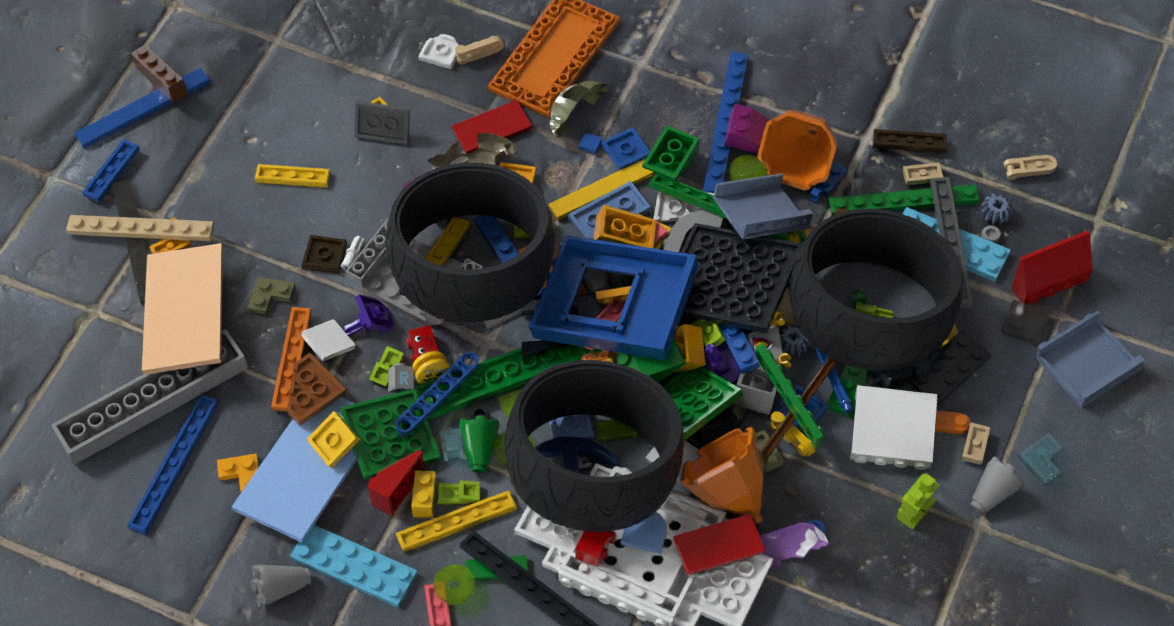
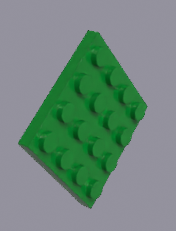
[661,367,743,440]
[339,389,441,480]

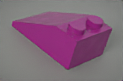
[724,104,770,154]

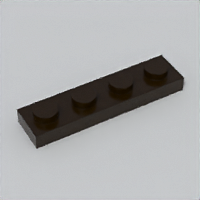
[873,129,947,153]

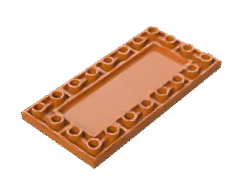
[487,0,620,118]

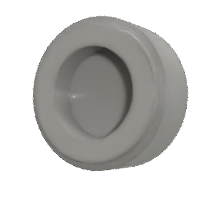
[981,226,1001,243]

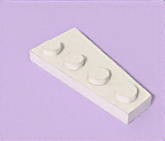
[654,191,714,223]

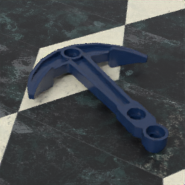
[535,436,620,531]

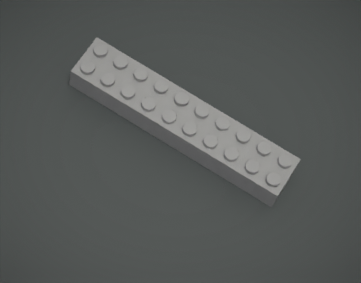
[51,329,248,465]

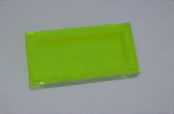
[595,420,638,443]

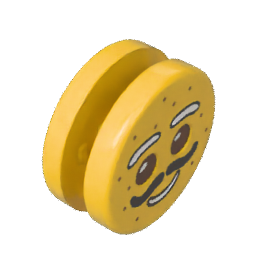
[412,351,450,385]

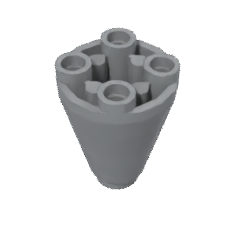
[970,457,1025,515]
[252,564,311,607]

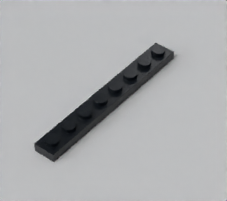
[460,530,599,626]

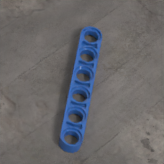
[396,352,479,436]

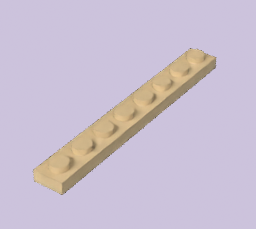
[66,215,215,241]

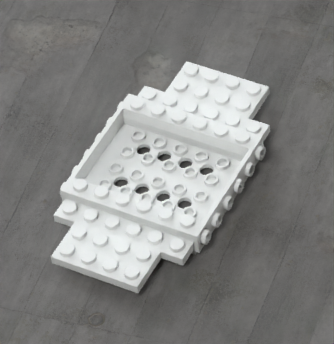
[514,463,773,626]

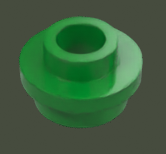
[853,289,867,307]

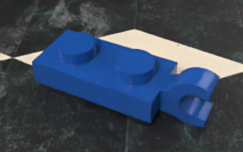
[810,161,848,203]

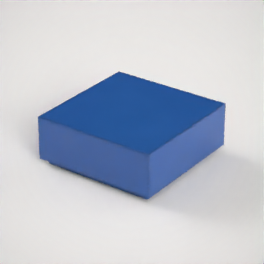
[579,132,602,155]

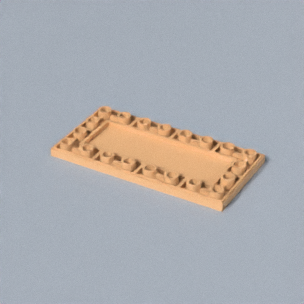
[142,243,223,375]

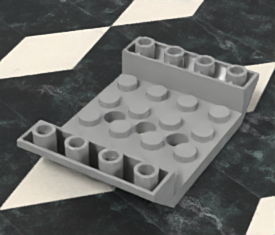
[345,217,483,325]

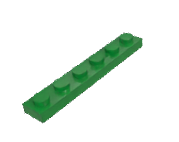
[755,344,824,449]

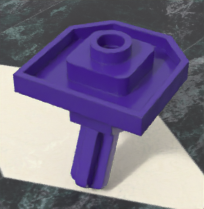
[344,294,395,336]
[702,343,741,384]

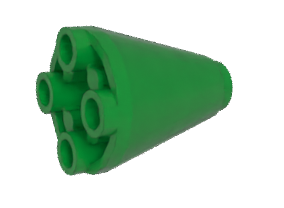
[460,416,499,473]

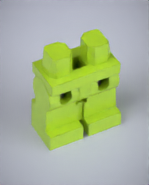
[896,474,940,529]

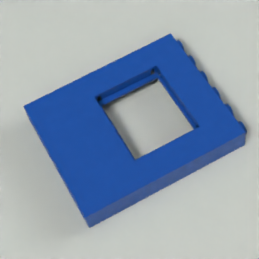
[529,235,699,361]

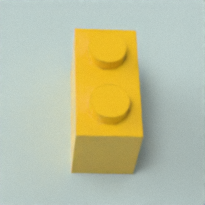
[411,471,437,519]

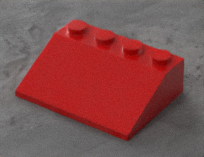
[1012,230,1093,306]

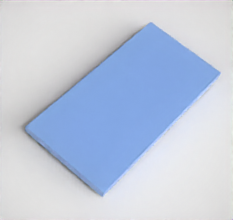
[232,398,357,543]

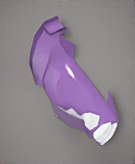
[760,522,829,570]

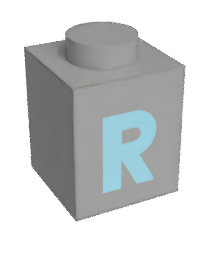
[388,363,414,393]

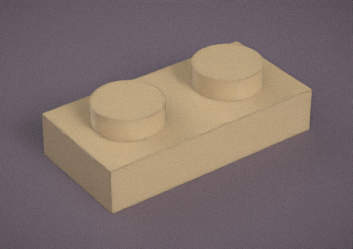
[902,163,943,186]
[962,423,990,465]

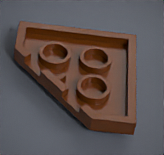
[287,353,347,426]

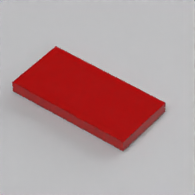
[451,100,532,154]
[673,514,765,576]

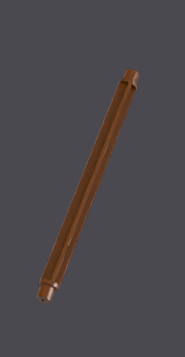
[760,357,838,464]

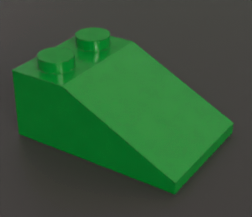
[642,125,700,181]
[614,337,686,383]

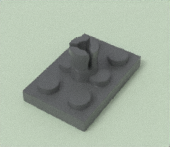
[354,101,410,144]

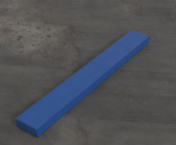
[74,67,210,148]
[127,394,219,535]

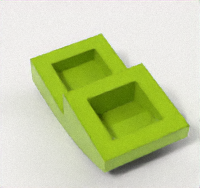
[369,346,406,387]
[437,480,480,504]

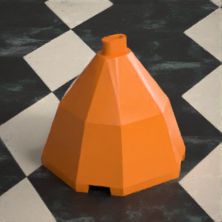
[757,111,838,191]
[680,427,764,524]

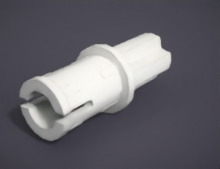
[341,236,365,271]

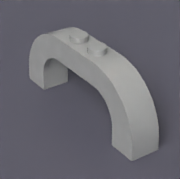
[662,210,725,253]

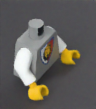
[747,312,791,373]

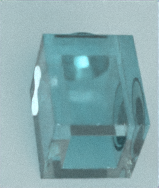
[440,428,464,461]

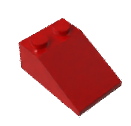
[368,450,425,516]

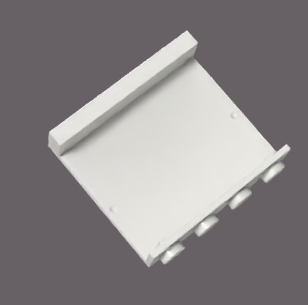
[850,385,937,470]

